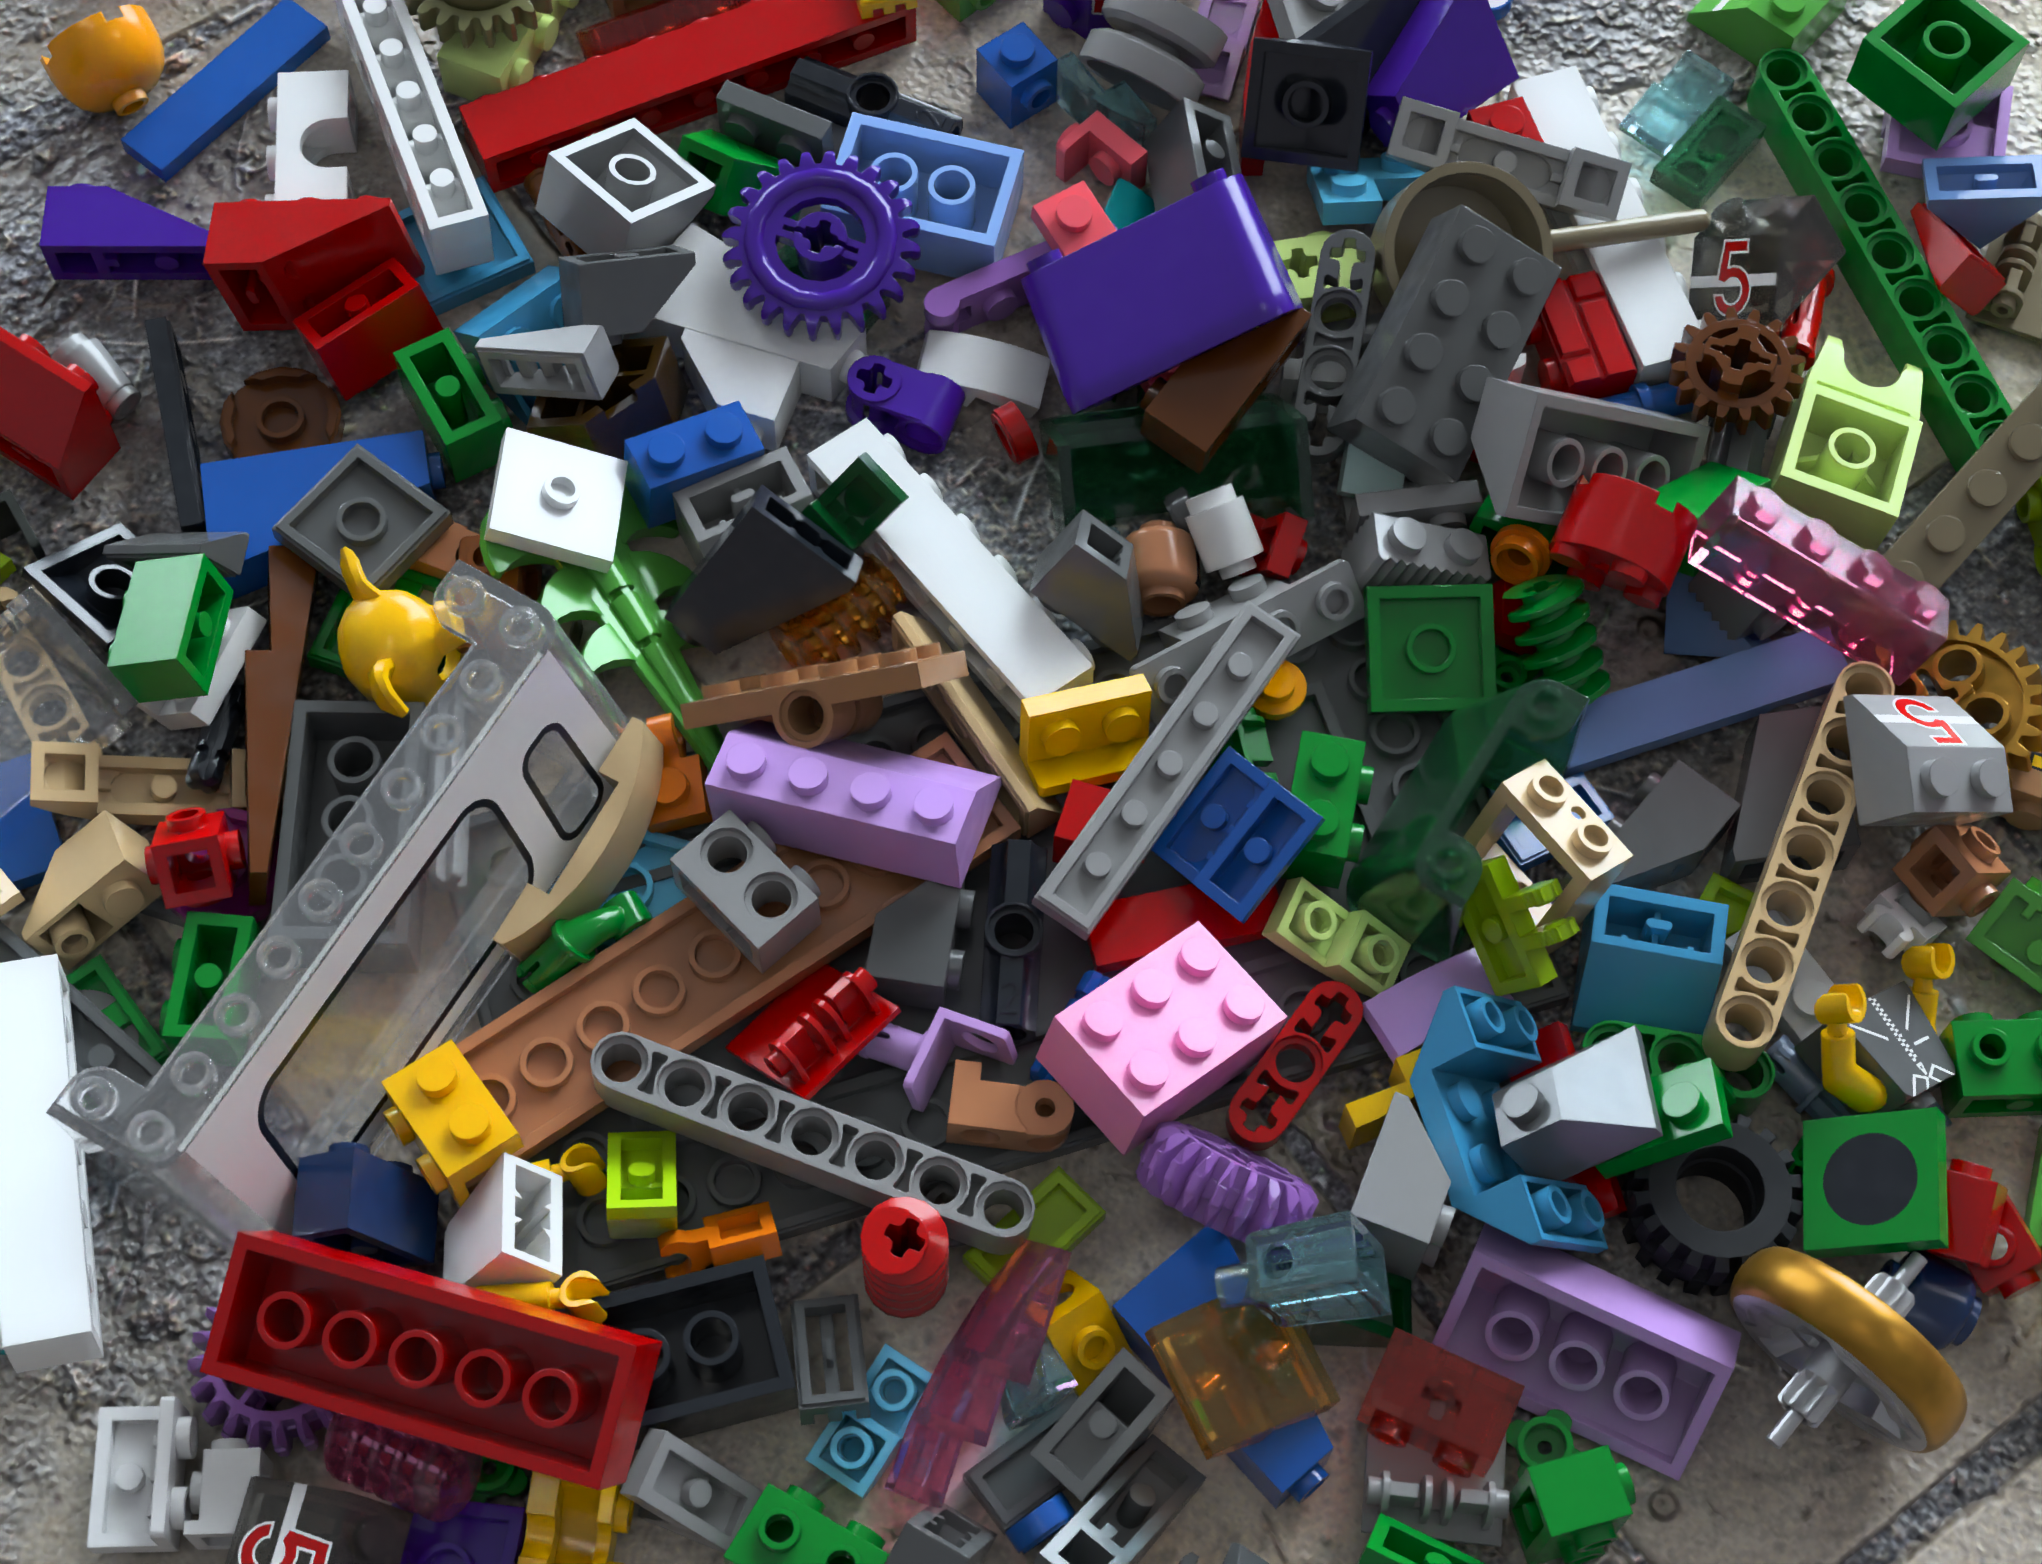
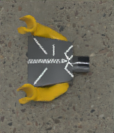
[1793,943,1955,1129]

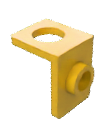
[1016,1269,1134,1397]

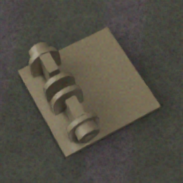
[1965,213,2042,343]

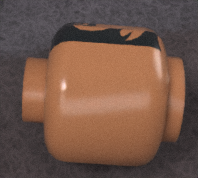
[1125,520,1201,617]

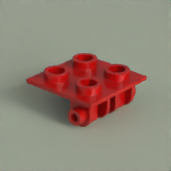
[725,964,901,1100]

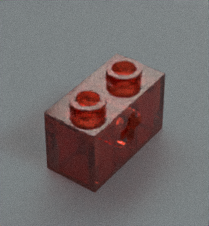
[1356,1327,1525,1478]

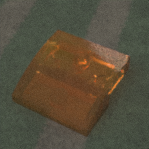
[1145,1276,1341,1460]

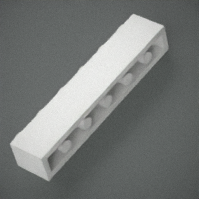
[1507,66,1702,387]
[807,417,1095,724]
[0,954,104,1373]

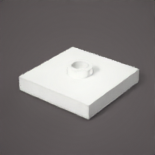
[484,427,628,573]

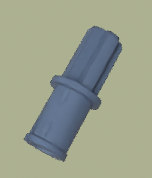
[1766,1034,1851,1119]

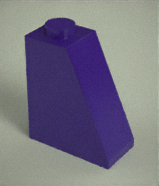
[1366,0,1520,147]

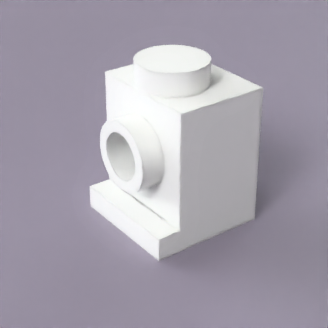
[183,1438,274,1550]

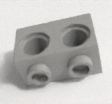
[670,809,822,974]

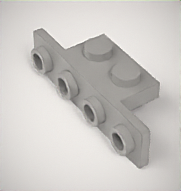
[1129,559,1364,725]

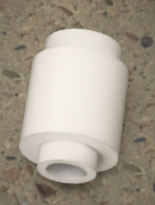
[1185,483,1264,580]

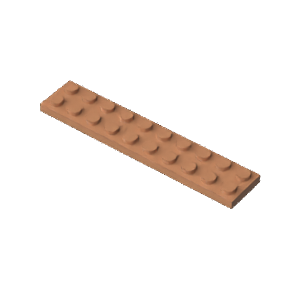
[456,731,1021,1194]

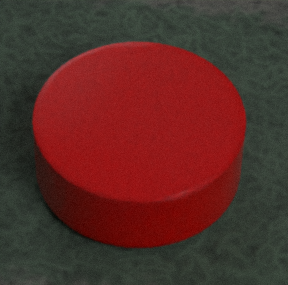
[990,401,1039,465]

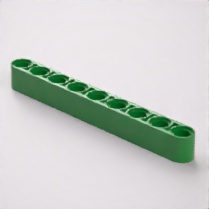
[1746,48,2013,473]

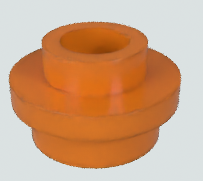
[1490,524,1553,585]

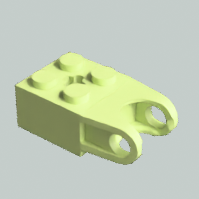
[1767,335,1923,556]

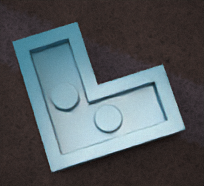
[1307,152,1426,225]

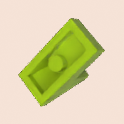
[606,1131,678,1239]

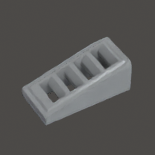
[475,325,619,400]

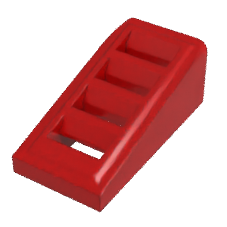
[1910,202,2006,316]

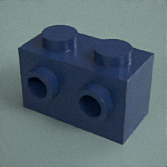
[292,1142,439,1268]

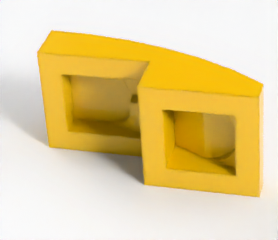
[1338,1049,1421,1150]

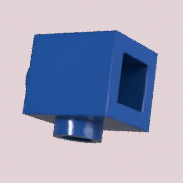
[976,22,1058,130]

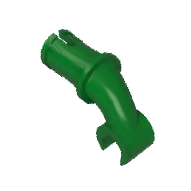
[516,890,653,994]

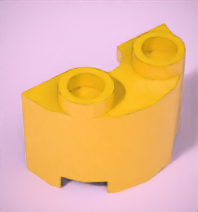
[518,1471,635,1564]

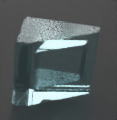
[995,1327,1079,1431]

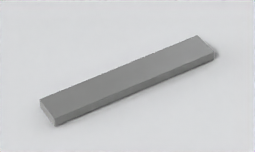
[1031,600,1301,941]

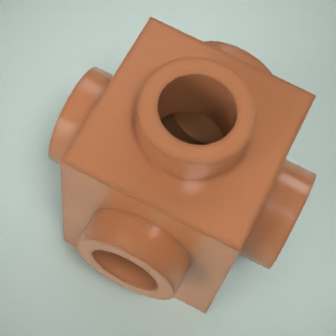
[1892,825,2012,917]

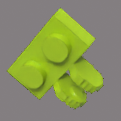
[1443,855,1580,996]

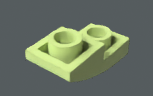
[1261,877,1411,998]

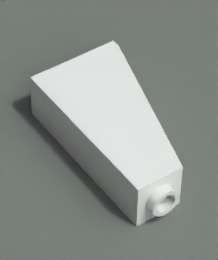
[624,222,868,402]

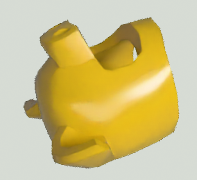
[337,546,466,718]

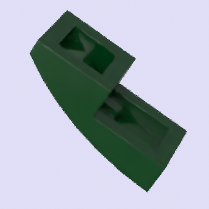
[801,452,909,552]

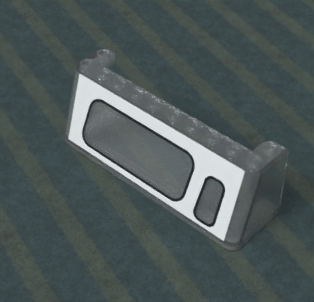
[46,559,629,1255]

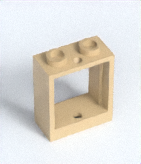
[1438,759,1634,955]

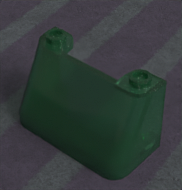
[1346,679,1590,963]

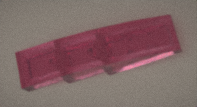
[884,1239,1072,1509]

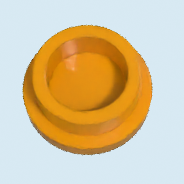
[1252,660,1307,720]

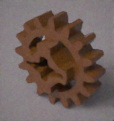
[1668,307,1806,435]

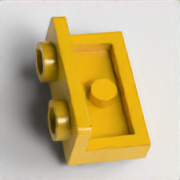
[381,1039,524,1208]

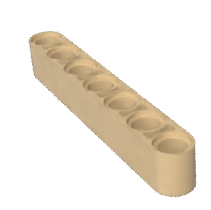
[1702,661,1895,1072]

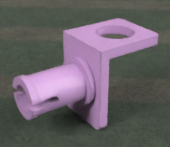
[858,1006,1018,1112]

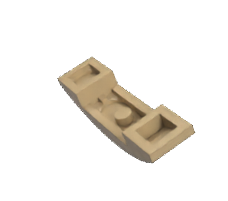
[493,716,663,962]
[30,741,286,826]

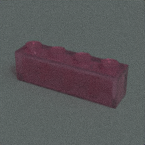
[1687,475,1950,686]

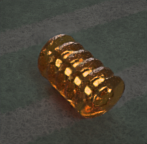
[768,552,906,668]

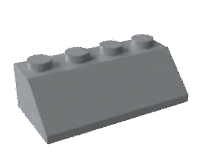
[1471,377,1711,526]

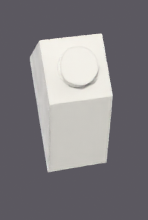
[681,328,801,451]

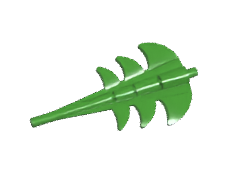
[479,485,724,771]

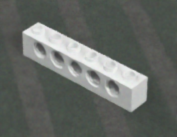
[336,0,494,275]

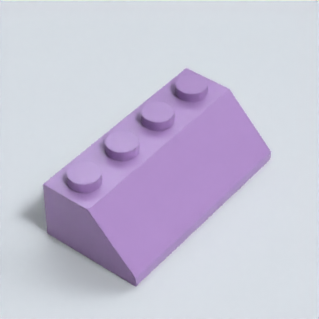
[705,719,1002,889]
[1423,1223,1742,1481]

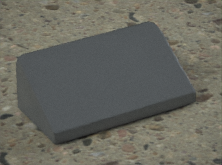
[102,531,249,577]

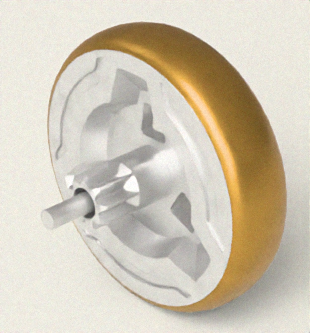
[1730,1246,1967,1453]

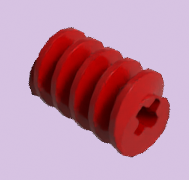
[860,1196,949,1319]

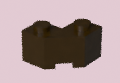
[526,336,689,460]

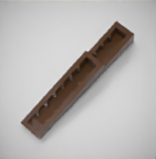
[244,546,318,906]

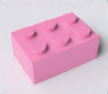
[1035,921,1288,1156]

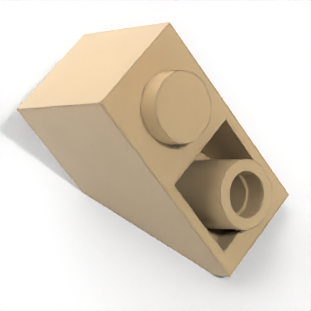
[21,810,162,970]

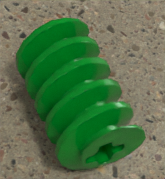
[1502,574,1611,716]

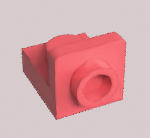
[1056,110,1148,189]

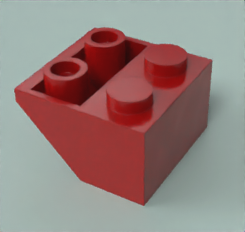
[0,327,121,500]

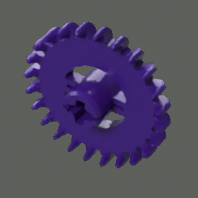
[722,151,921,342]

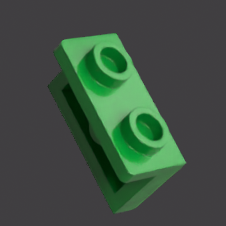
[1595,1057,1736,1179]

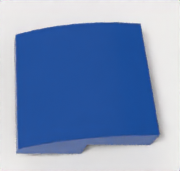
[1151,746,1325,924]

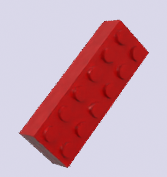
[200,1230,663,1490]

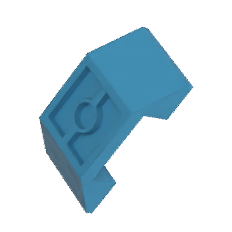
[1409,985,1609,1254]

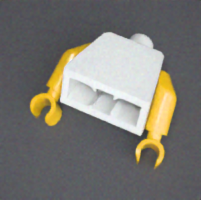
[443,1143,610,1324]

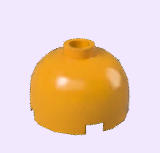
[40,4,164,116]

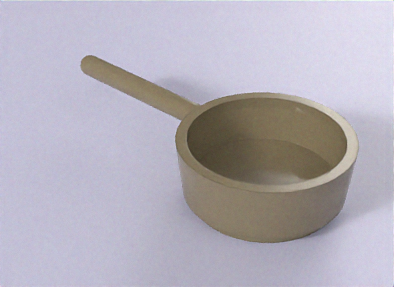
[1370,161,1711,310]

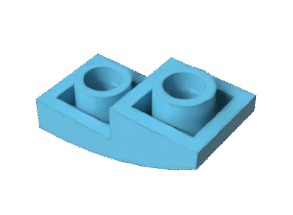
[805,1343,945,1499]

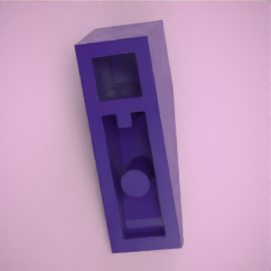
[39,183,212,280]

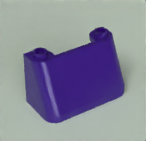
[1021,168,1304,415]

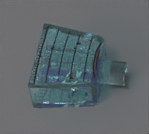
[1215,1210,1391,1327]

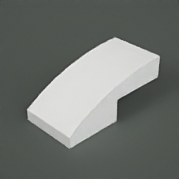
[917,330,1051,419]

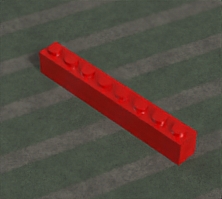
[459,0,917,193]

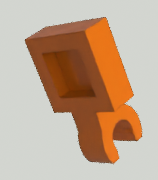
[646,713,713,833]
[657,1201,783,1279]

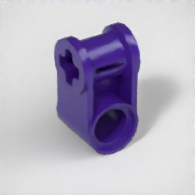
[845,355,966,454]

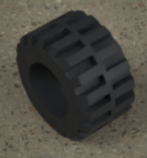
[1619,1114,1803,1296]

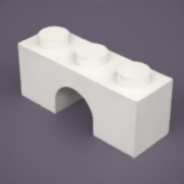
[265,70,358,201]

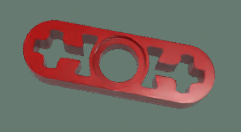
[1225,981,1363,1151]

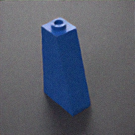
[200,430,446,599]
[1112,1227,1334,1509]

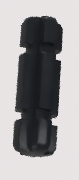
[185,684,245,794]

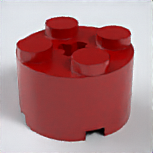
[1549,473,1698,609]

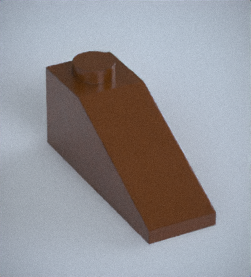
[1139,308,1312,475]

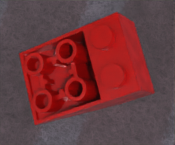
[203,195,425,331]

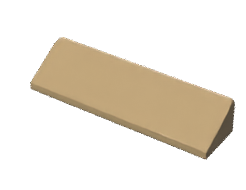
[892,611,1063,838]

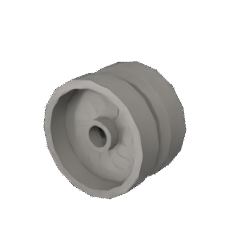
[1079,0,1228,111]

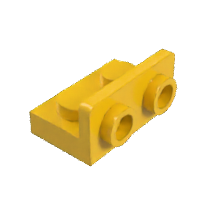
[1019,674,1152,797]

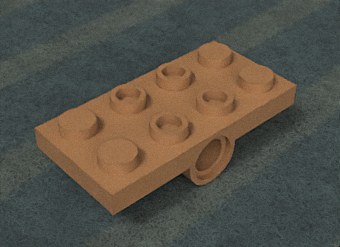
[680,642,969,749]

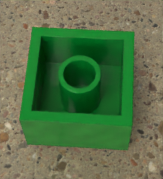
[1846,0,2030,151]

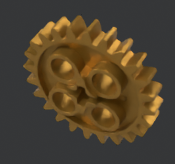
[1846,620,2042,789]

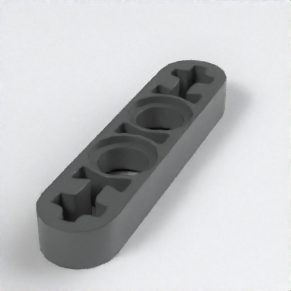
[1291,229,1376,464]

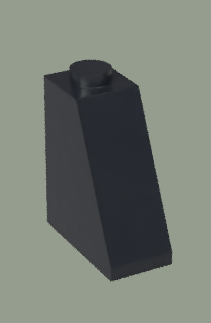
[664,485,864,655]

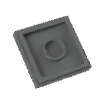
[272,443,454,595]

